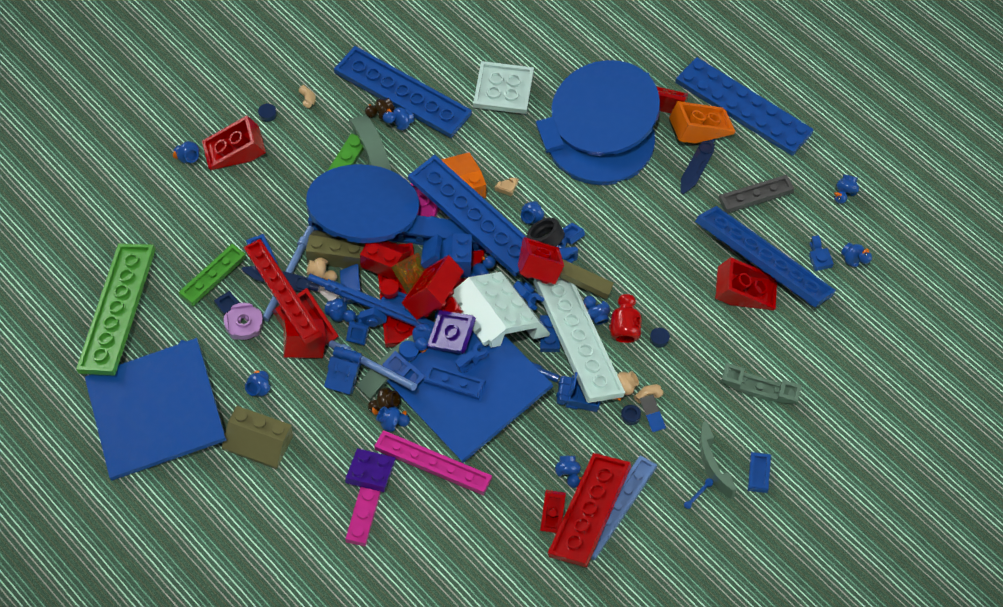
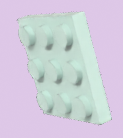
[473,61,534,114]

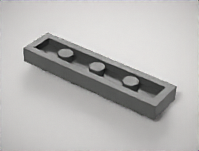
[719,175,794,213]

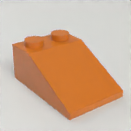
[669,101,736,143]
[441,152,486,198]

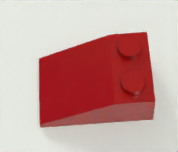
[202,115,266,170]
[715,257,777,311]
[272,288,339,345]

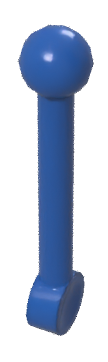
[684,478,713,509]

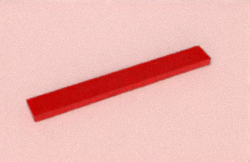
[243,239,323,345]

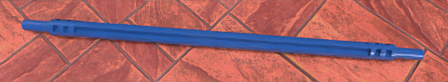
[308,273,560,382]

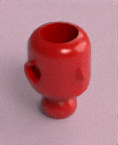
[609,294,642,343]

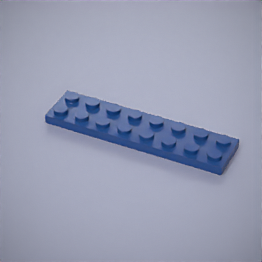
[334,46,472,138]
[675,57,814,156]
[408,154,527,276]
[695,206,836,308]

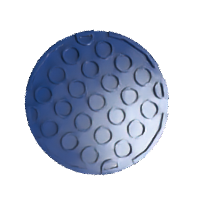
[552,60,660,156]
[549,128,655,185]
[306,164,419,243]

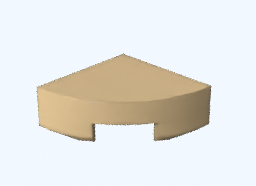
[495,178,519,196]

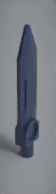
[680,139,716,194]
[242,266,320,292]

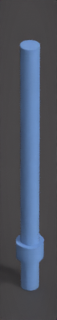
[262,226,314,322]
[328,340,417,391]

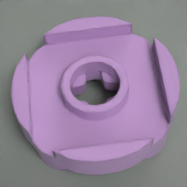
[224,303,263,340]

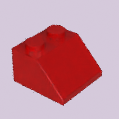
[518,237,564,285]
[360,240,412,280]

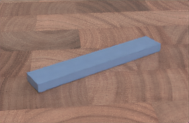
[591,455,657,561]

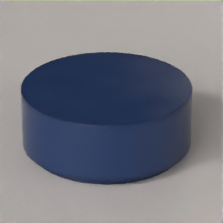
[258,103,277,122]
[650,328,670,348]
[621,405,641,425]

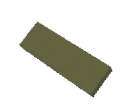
[559,259,614,299]

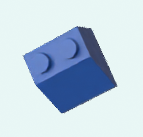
[437,234,472,277]

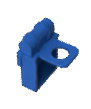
[324,346,362,395]
[556,372,600,412]

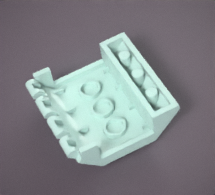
[449,272,550,348]

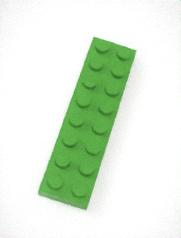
[76,243,156,376]

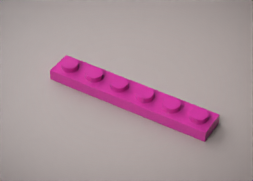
[374,430,492,496]

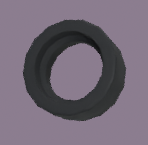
[527,217,565,247]

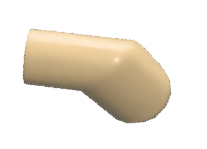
[298,85,316,109]
[633,384,664,403]

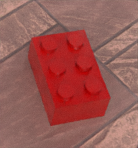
[402,255,464,320]

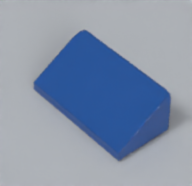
[340,264,360,304]

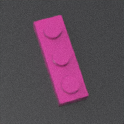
[345,487,381,547]

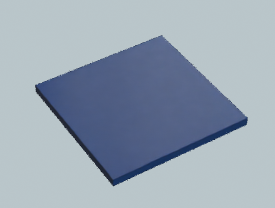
[387,330,553,463]
[85,338,227,481]

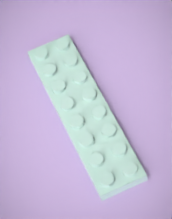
[533,277,625,403]

